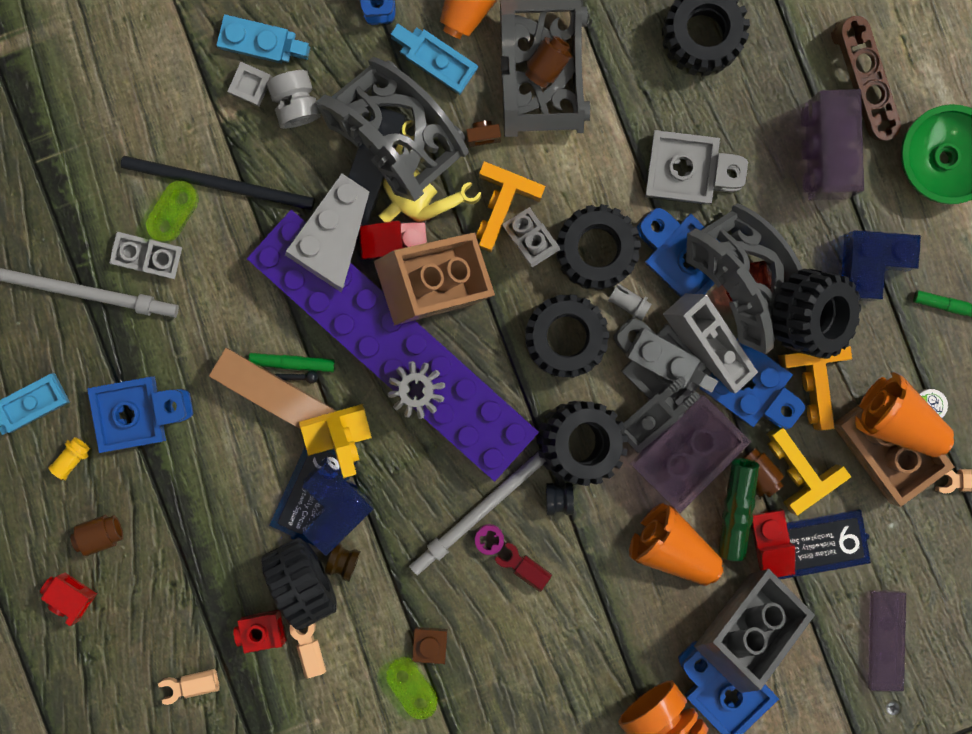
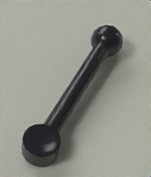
[275,371,318,384]

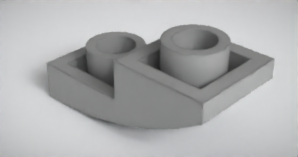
[502,207,560,267]
[109,232,182,279]

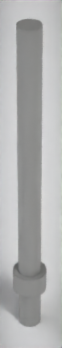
[0,268,179,318]
[409,448,546,576]

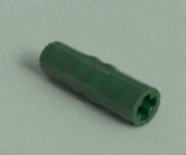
[718,458,760,561]

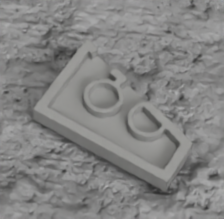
[285,174,370,293]

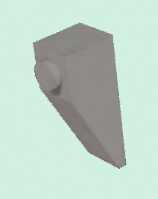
[663,293,758,394]

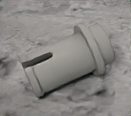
[608,283,652,321]

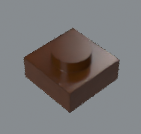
[466,120,501,147]
[412,627,448,664]

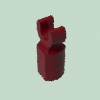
[495,541,552,592]

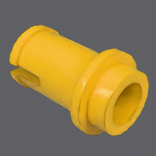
[48,437,90,480]

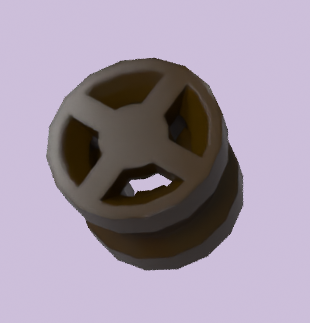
[325,542,361,582]

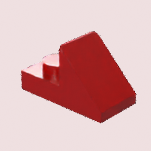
[359,221,427,260]
[751,509,795,577]

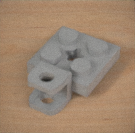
[645,130,748,205]

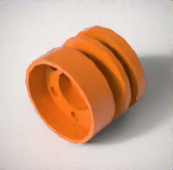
[618,680,709,734]

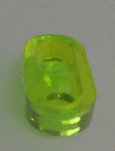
[146,181,199,242]
[386,657,438,720]

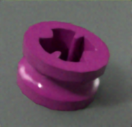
[475,524,504,555]

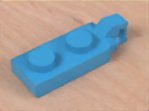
[216,14,311,64]
[390,24,478,95]
[0,373,70,435]

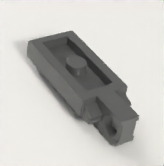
[625,327,718,393]

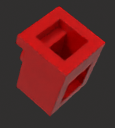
[40,572,97,626]
[233,609,287,653]

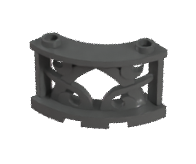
[500,0,590,137]
[315,57,469,202]
[686,203,802,354]

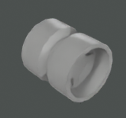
[267,70,321,129]

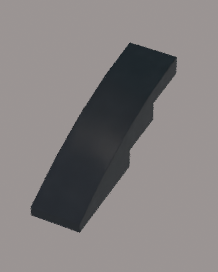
[348,106,407,244]

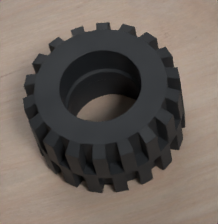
[662,0,750,76]
[556,204,641,290]
[772,269,861,359]
[525,294,609,377]
[537,401,628,486]
[262,537,337,631]

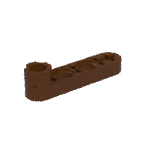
[831,16,901,141]

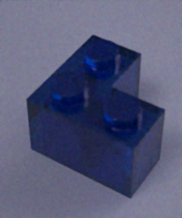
[842,230,921,301]
[302,457,374,556]

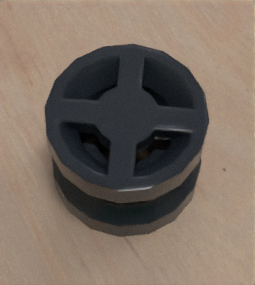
[546,483,574,516]

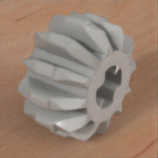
[388,361,445,419]

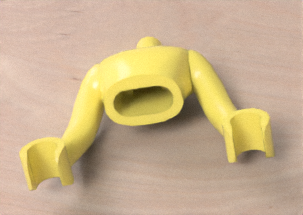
[378,120,481,223]

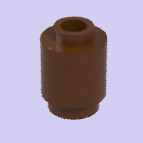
[525,36,572,88]
[743,448,784,498]
[70,515,123,556]

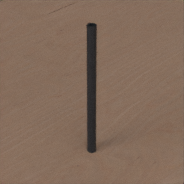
[121,156,315,211]

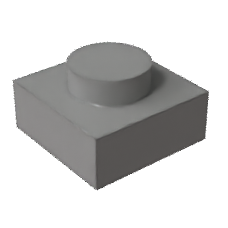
[227,62,273,107]

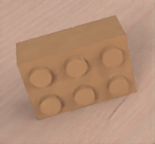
[374,232,495,326]
[834,404,955,507]

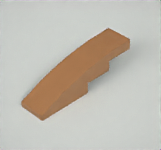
[209,348,336,429]

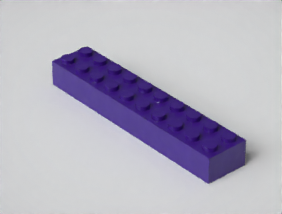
[247,209,539,482]

